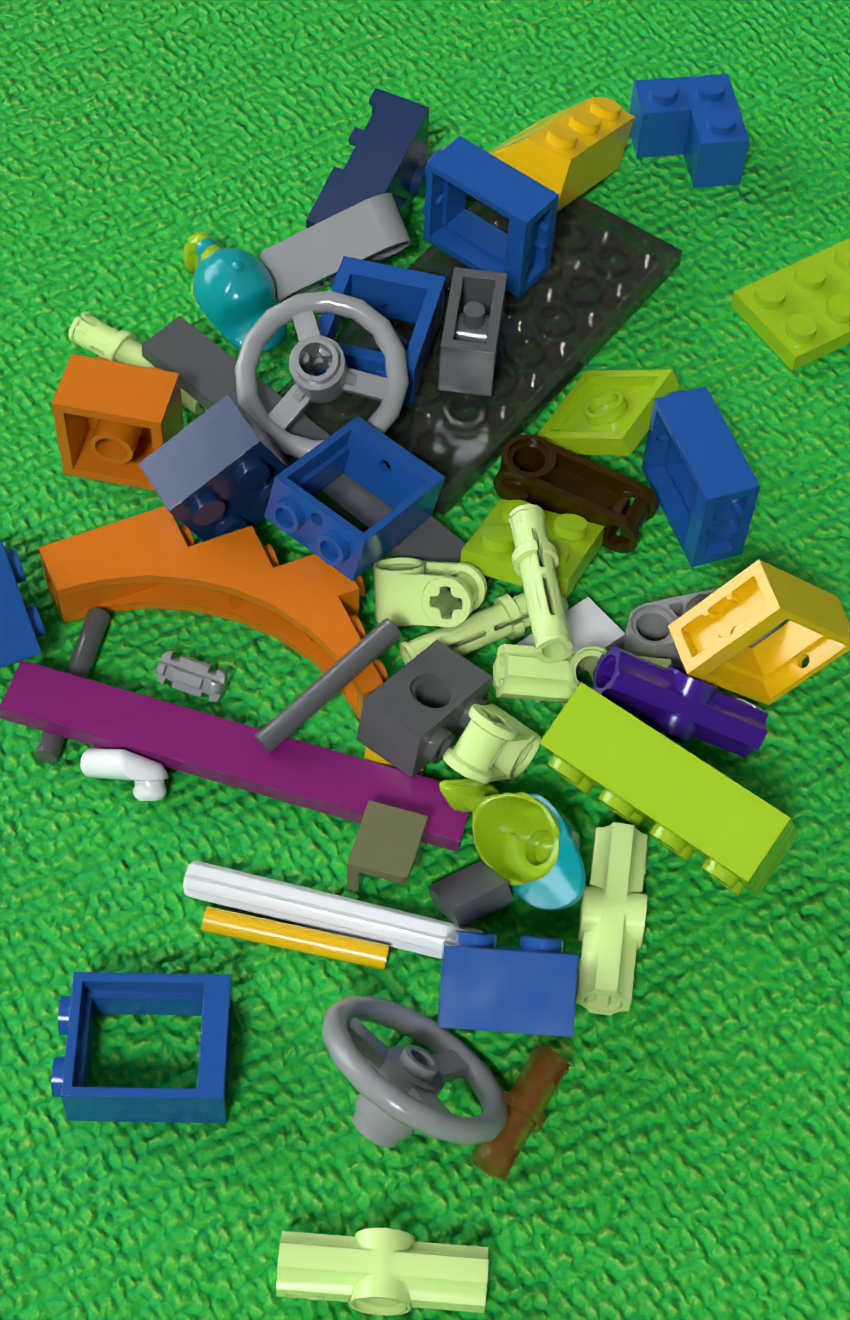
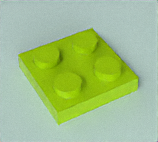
[536,369,680,457]
[460,498,605,598]

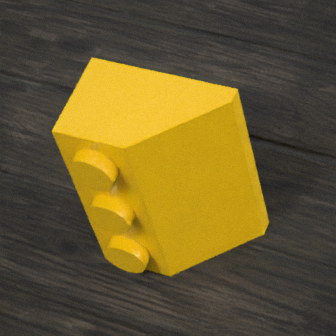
[488,96,636,212]

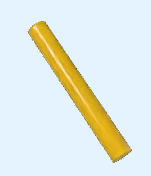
[202,906,390,970]

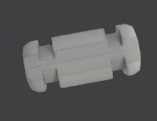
[156,651,228,702]

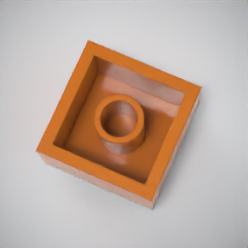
[51,354,184,491]

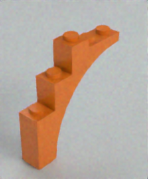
[38,506,389,720]

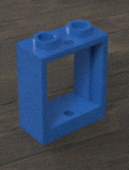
[423,136,559,298]
[313,256,446,405]
[641,386,760,568]
[264,416,445,581]
[51,972,234,1123]

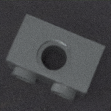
[438,267,507,396]
[356,640,493,778]

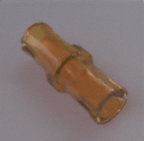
[470,1045,571,1181]

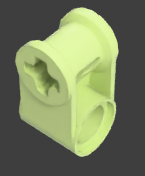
[373,557,488,628]
[442,703,542,784]

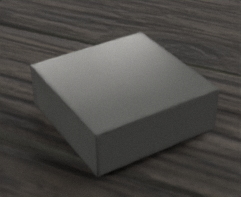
[428,861,513,928]

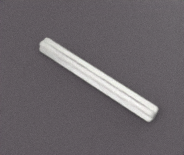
[183,861,484,959]

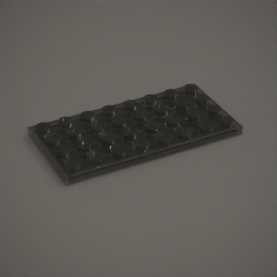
[278,196,682,516]

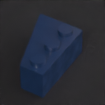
[306,88,430,229]

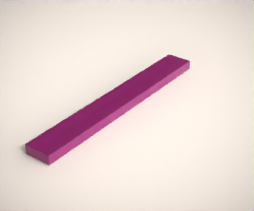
[0,660,470,852]

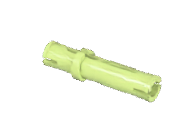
[68,311,206,415]
[508,504,574,663]
[399,592,568,665]

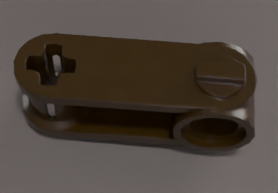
[493,434,659,553]

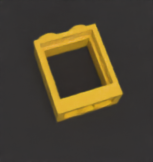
[668,559,850,706]

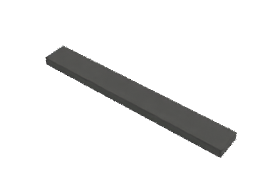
[142,316,497,602]

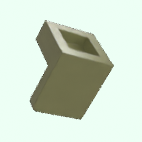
[347,800,428,893]

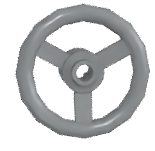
[235,291,409,458]
[322,996,508,1148]

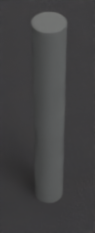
[34,607,110,764]
[254,618,402,754]

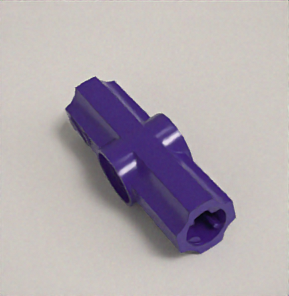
[592,646,768,758]

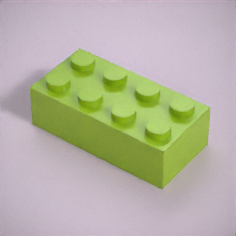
[539,682,799,896]

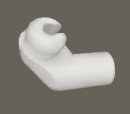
[80,748,169,801]

